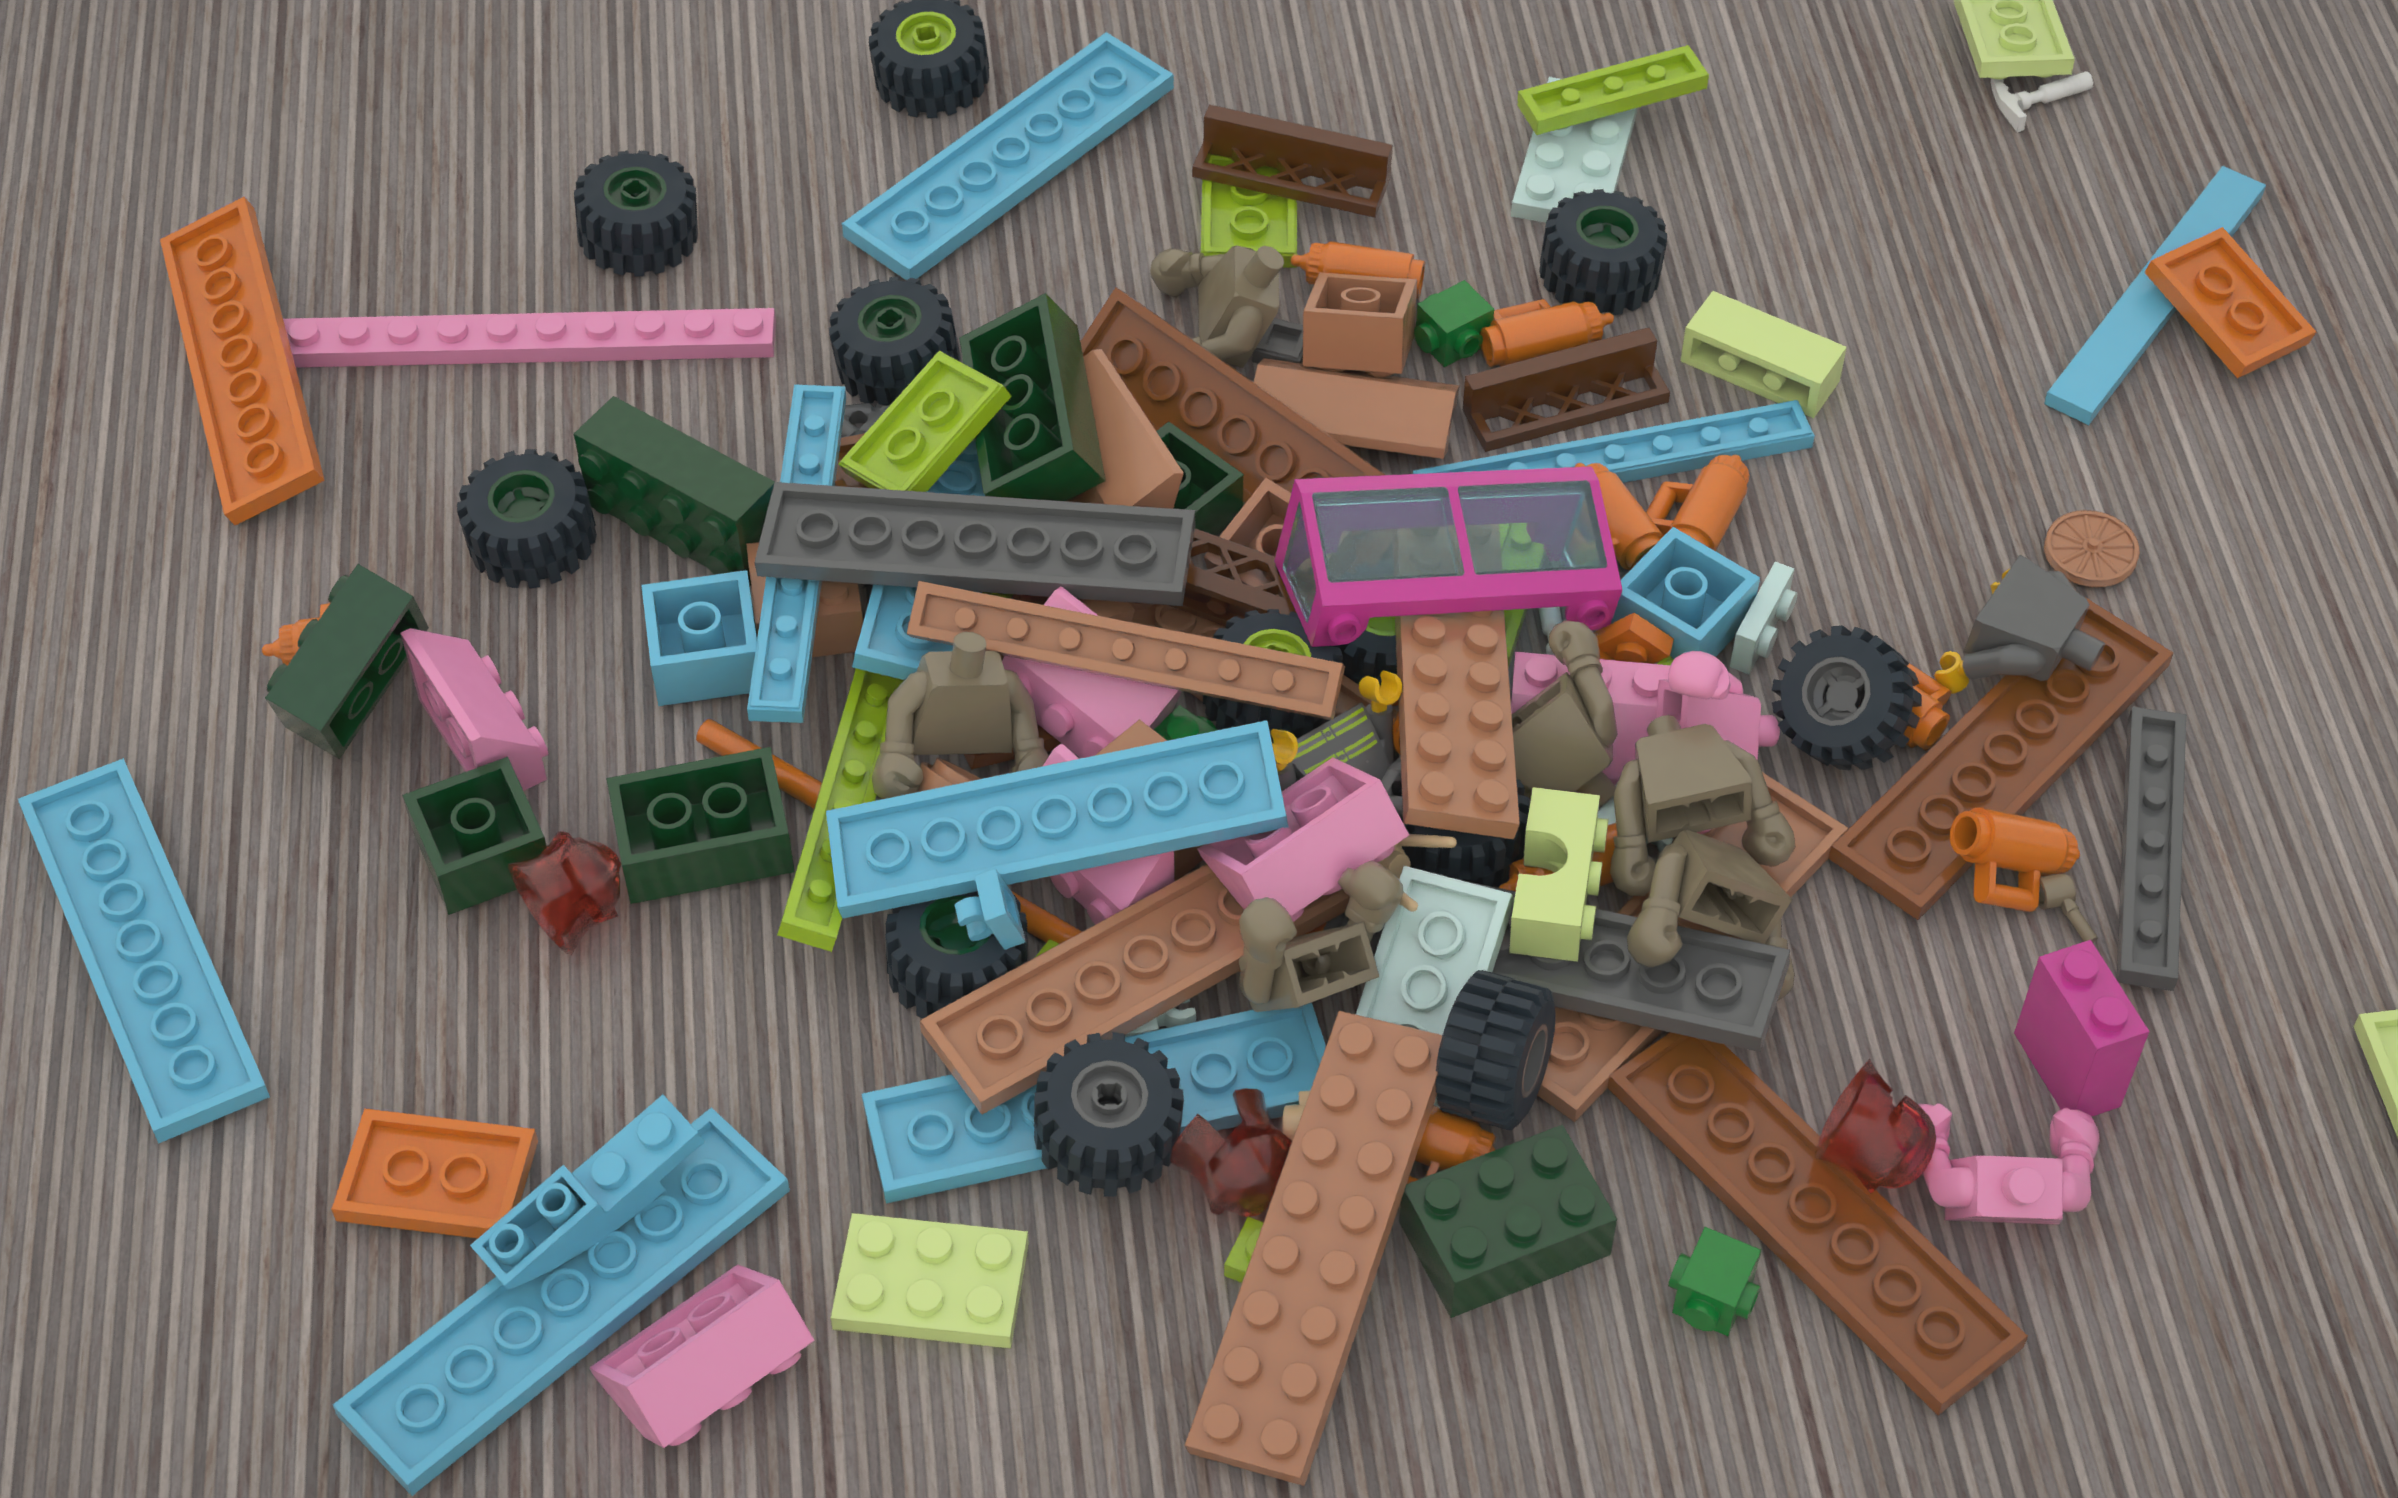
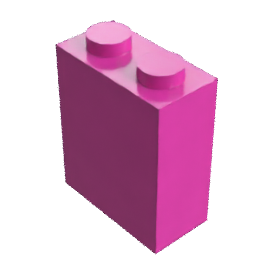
[2014,940,2150,1117]

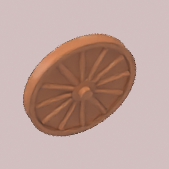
[2044,510,2140,587]

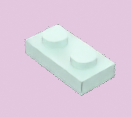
[1730,562,1798,674]

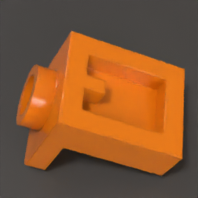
[1594,613,1674,664]

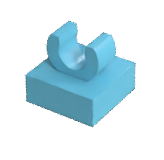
[955,868,1026,950]

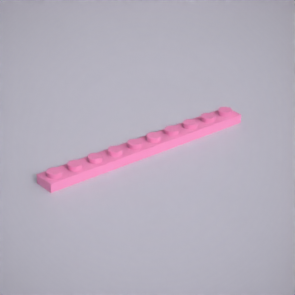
[283,308,776,368]

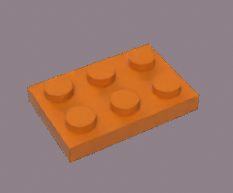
[2144,227,2316,379]
[332,1108,538,1238]

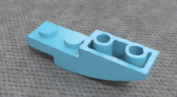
[470,1094,705,1290]

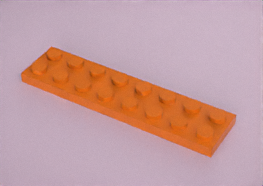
[160,196,325,526]

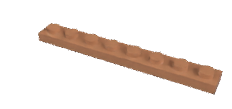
[907,581,1345,721]

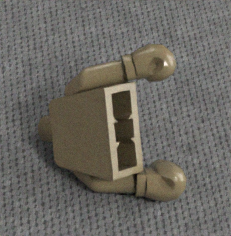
[1150,246,1284,368]
[1512,620,1618,808]
[872,632,1049,799]
[1610,715,1796,896]
[1627,829,1795,1000]
[1239,860,1404,1012]

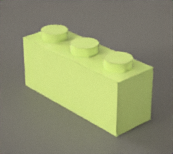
[1680,291,1847,418]

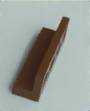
[1192,104,1393,218]
[1462,327,1670,452]
[1168,529,1339,626]

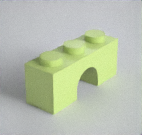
[1509,787,1609,962]

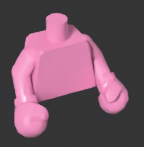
[1656,651,1780,834]
[1899,1103,2100,1225]

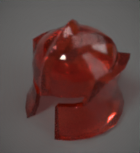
[508,831,622,955]
[1815,1059,1936,1194]
[1171,1088,1292,1217]

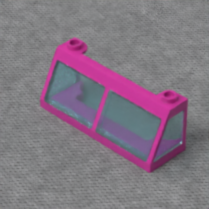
[1274,466,1623,647]

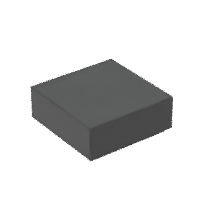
[1252,318,1303,364]

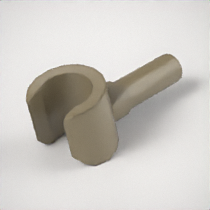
[2038,874,2098,943]

